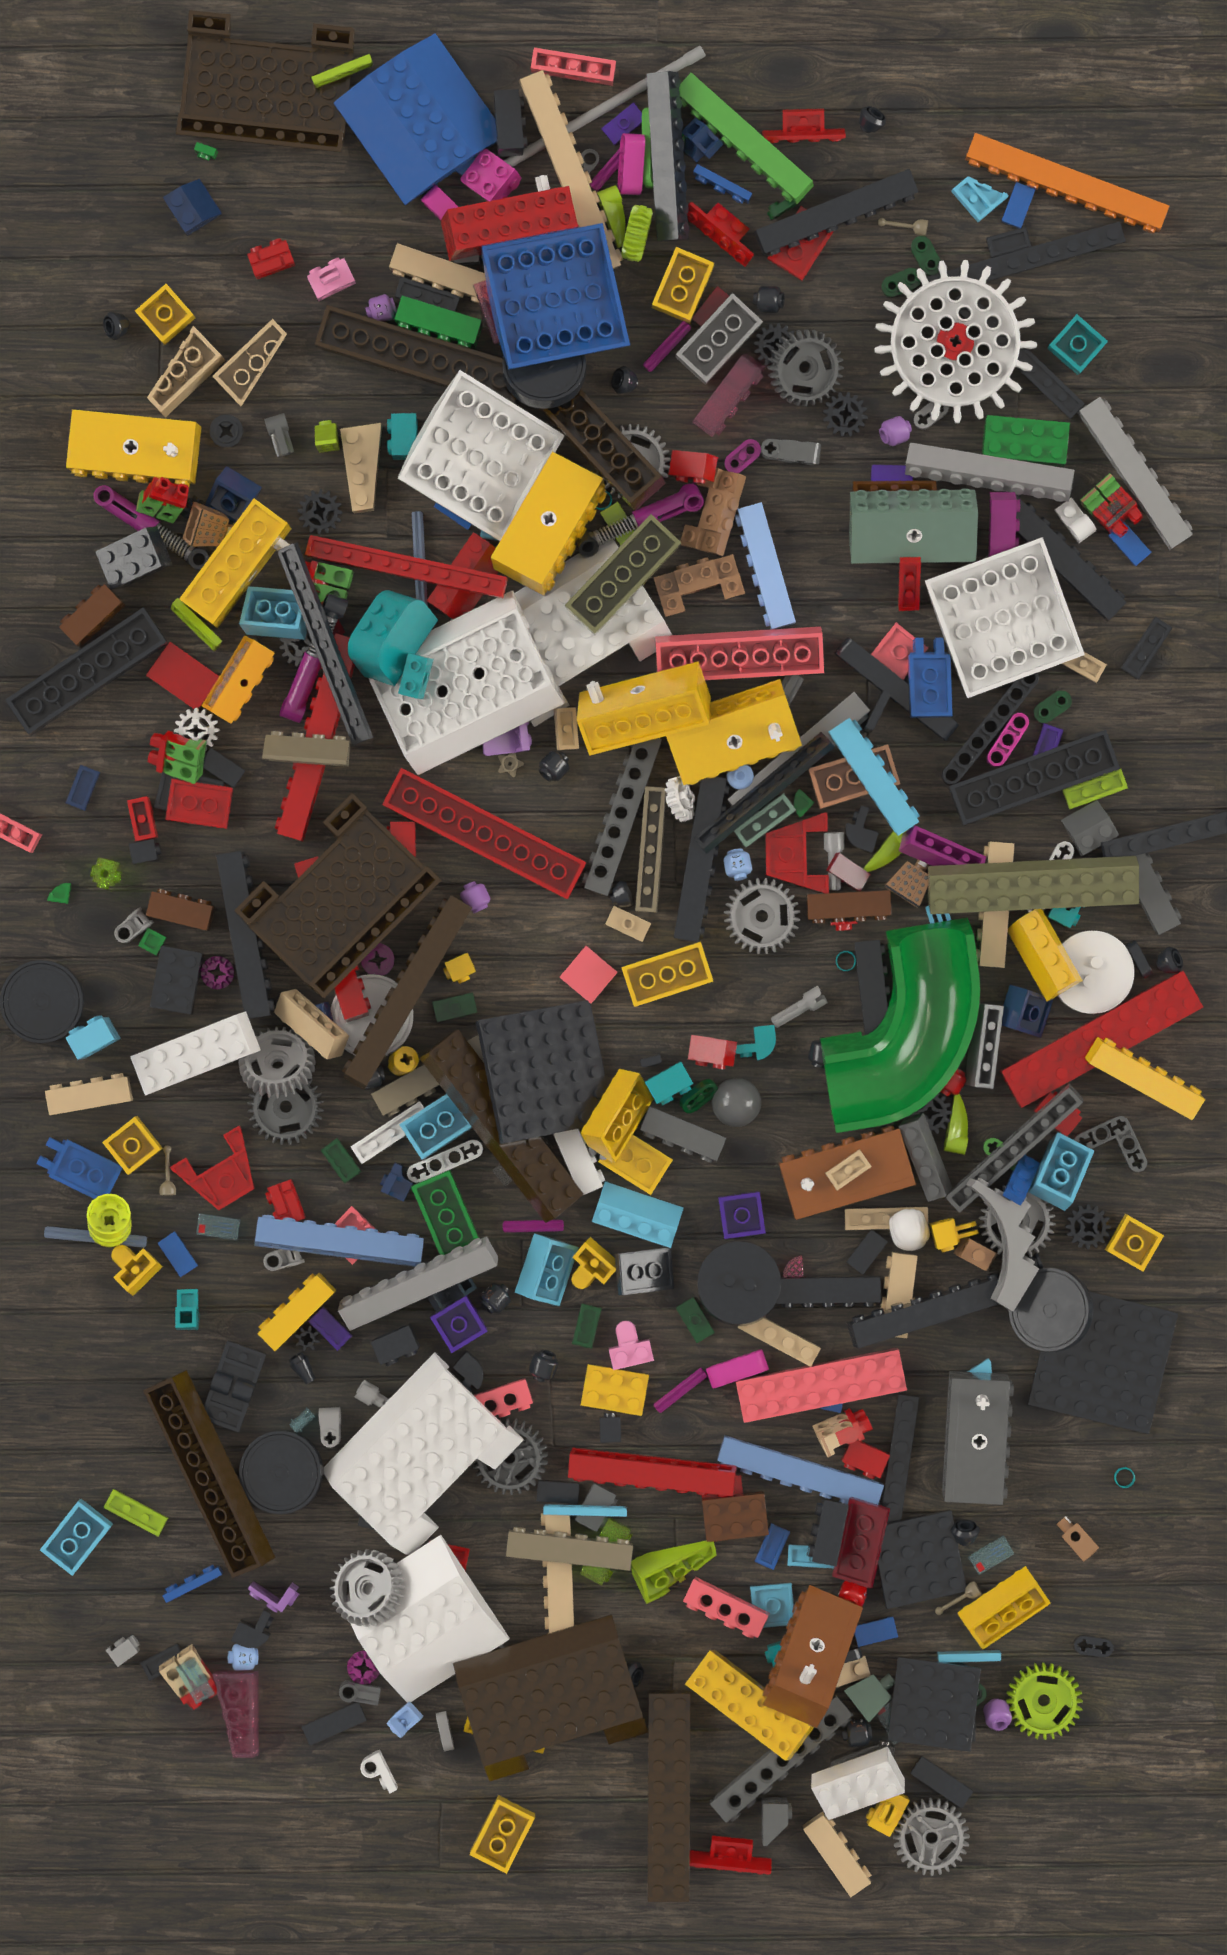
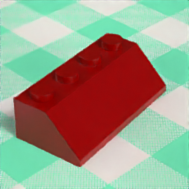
[427,532,498,620]

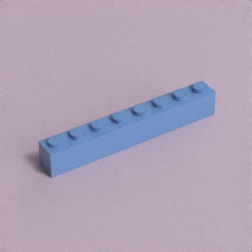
[254,1215,424,1267]
[717,1435,884,1505]

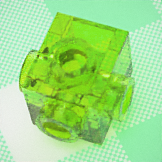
[90,857,122,890]

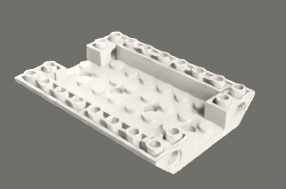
[369,590,565,775]

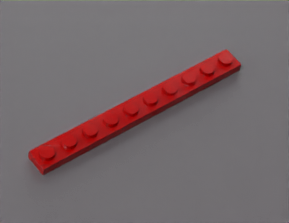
[305,535,508,599]

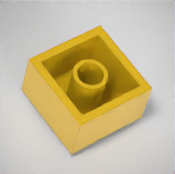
[135,284,195,345]
[102,1116,163,1175]
[1105,1214,1164,1271]

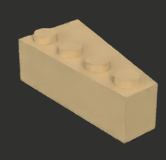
[212,319,287,406]
[147,326,225,418]
[340,423,382,514]

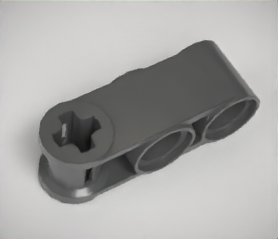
[760,439,821,465]

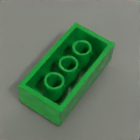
[395,296,483,349]
[982,415,1070,467]
[411,1170,479,1255]

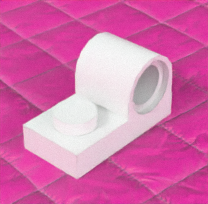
[1054,497,1096,544]
[360,1749,398,1794]

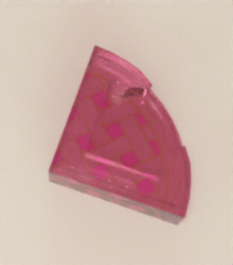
[783,1255,804,1278]

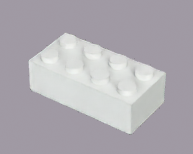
[811,1747,905,1820]

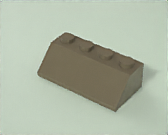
[262,731,350,767]

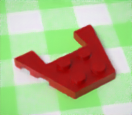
[765,813,829,894]
[170,1125,255,1210]

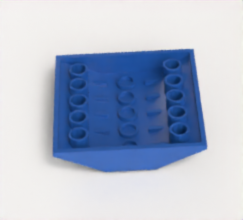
[334,33,497,205]
[481,223,630,369]

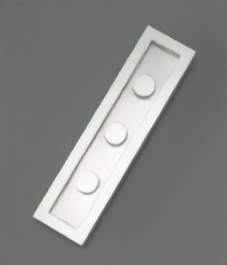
[351,1101,424,1164]

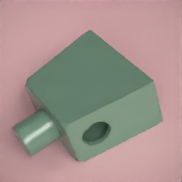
[844,1673,895,1722]

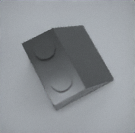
[1061,800,1119,856]
[762,1797,792,1846]

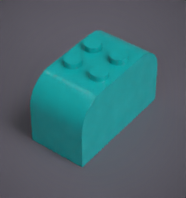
[348,590,438,687]

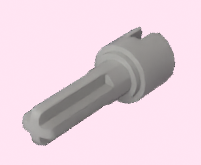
[824,832,844,890]
[771,985,828,1028]
[354,1380,389,1408]

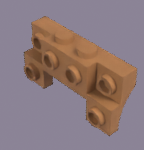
[680,468,746,556]
[654,554,745,617]

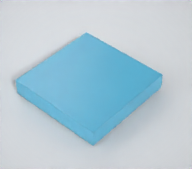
[750,1583,794,1628]

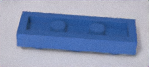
[693,164,752,204]
[1003,1155,1040,1206]
[163,1564,223,1603]

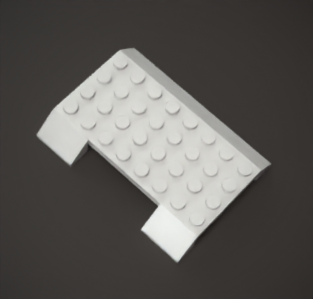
[511,538,672,727]
[324,1352,524,1555]

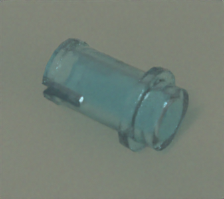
[289,1408,316,1433]

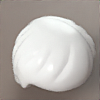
[889,1209,930,1251]

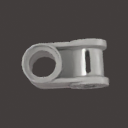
[114,907,154,944]
[264,1249,305,1271]
[319,1407,341,1448]

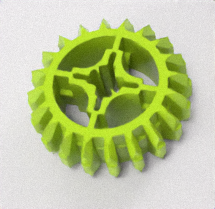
[621,205,653,262]

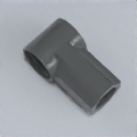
[264,413,294,457]
[782,675,804,706]
[339,1680,381,1706]

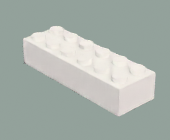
[130,1012,261,1095]

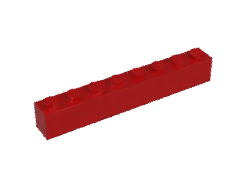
[294,856,371,1023]
[568,1448,737,1498]

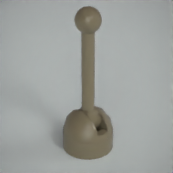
[878,218,928,237]
[159,1145,176,1196]
[935,1581,982,1615]

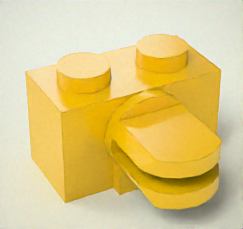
[929,1218,979,1252]
[571,1237,616,1289]
[111,1245,163,1296]
[866,1794,910,1837]

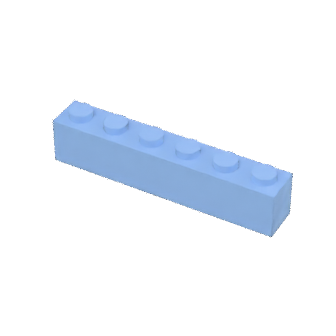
[735,502,796,629]

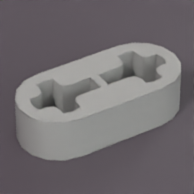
[914,402,949,430]
[436,1711,455,1752]

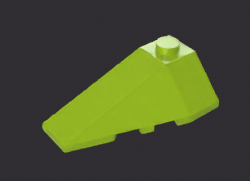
[631,1541,717,1604]

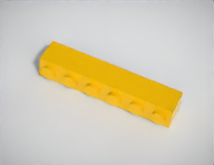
[1085,1037,1205,1120]

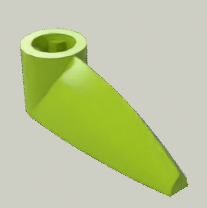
[596,185,625,248]
[863,830,907,872]
[944,1094,968,1155]

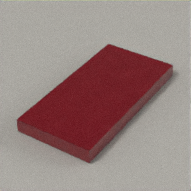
[832,1497,890,1588]

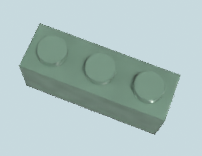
[733,794,796,848]

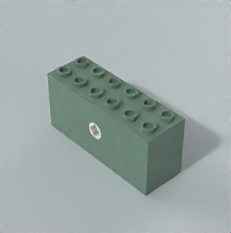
[849,489,978,564]

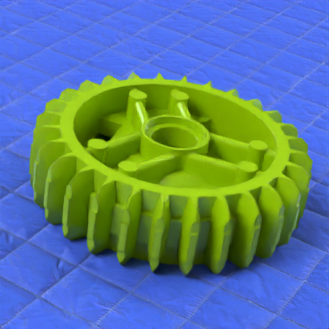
[1006,1662,1083,1740]

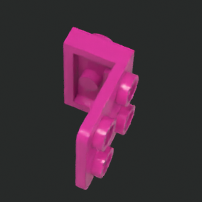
[461,149,522,201]

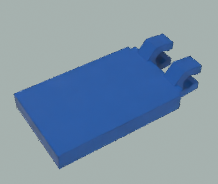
[908,638,952,718]
[36,1137,122,1199]

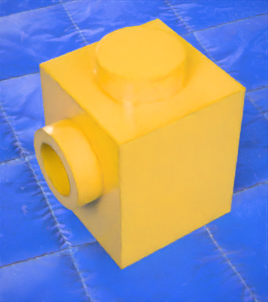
[443,953,476,984]

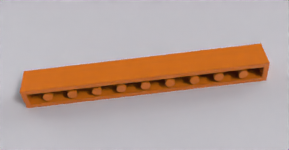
[965,133,1169,233]

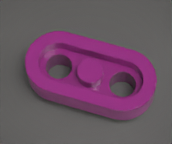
[724,439,761,473]

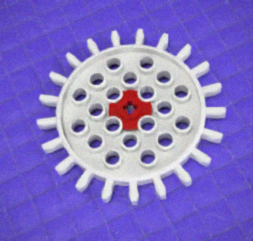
[875,260,1037,424]

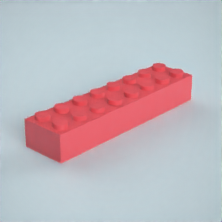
[655,627,824,680]
[736,1348,907,1423]

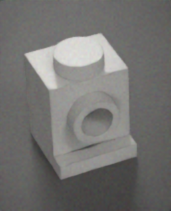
[106,1635,140,1667]

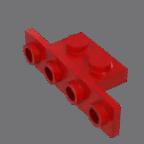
[762,109,846,143]
[687,202,754,267]
[689,1836,772,1874]

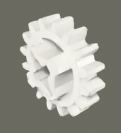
[174,708,220,751]
[665,776,696,822]

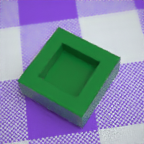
[194,142,218,161]
[138,928,167,956]

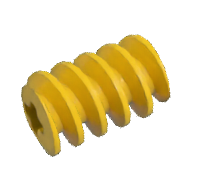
[388,1046,419,1076]

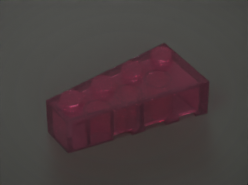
[692,353,766,437]
[213,1671,259,1758]

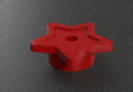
[830,921,857,931]

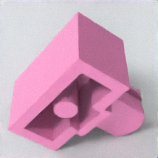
[307,257,356,301]
[609,1321,654,1370]

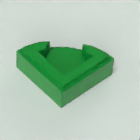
[794,789,814,818]
[47,883,72,904]

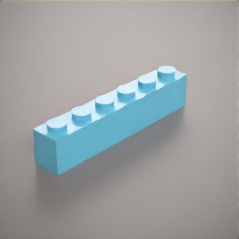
[828,718,920,836]

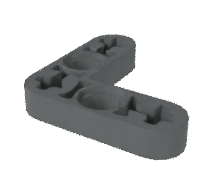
[1073,1116,1147,1172]

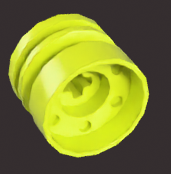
[87,1194,132,1247]

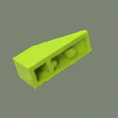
[315,420,340,453]

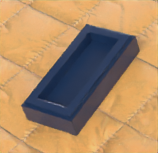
[66,765,101,811]

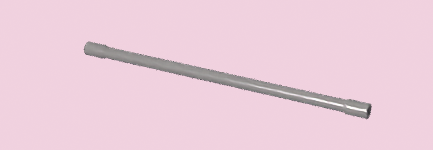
[472,45,706,191]

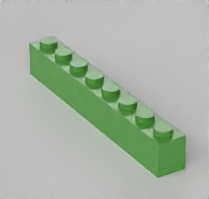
[679,73,814,204]

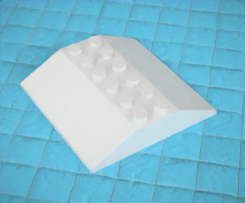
[397,370,565,541]
[925,537,1085,698]
[347,1535,510,1703]

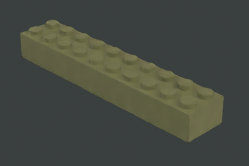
[928,856,1139,914]

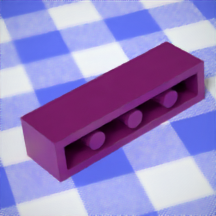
[988,492,1020,557]
[899,825,986,866]

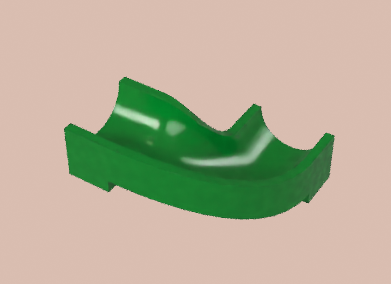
[820,917,980,1133]

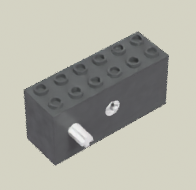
[942,1371,1014,1505]

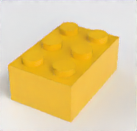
[652,247,714,324]
[470,1795,535,1874]

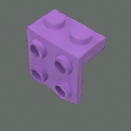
[482,722,532,756]
[248,1581,299,1612]

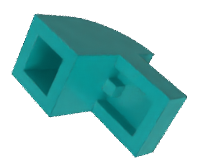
[736,1025,776,1060]
[175,1289,199,1330]

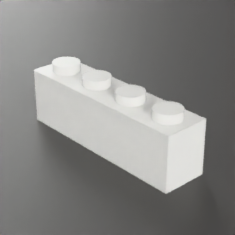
[553,1129,605,1195]

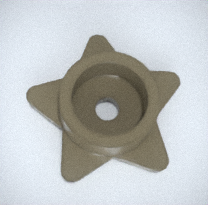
[498,753,524,777]

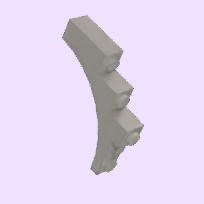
[966,1177,1039,1311]

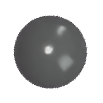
[712,1078,761,1127]

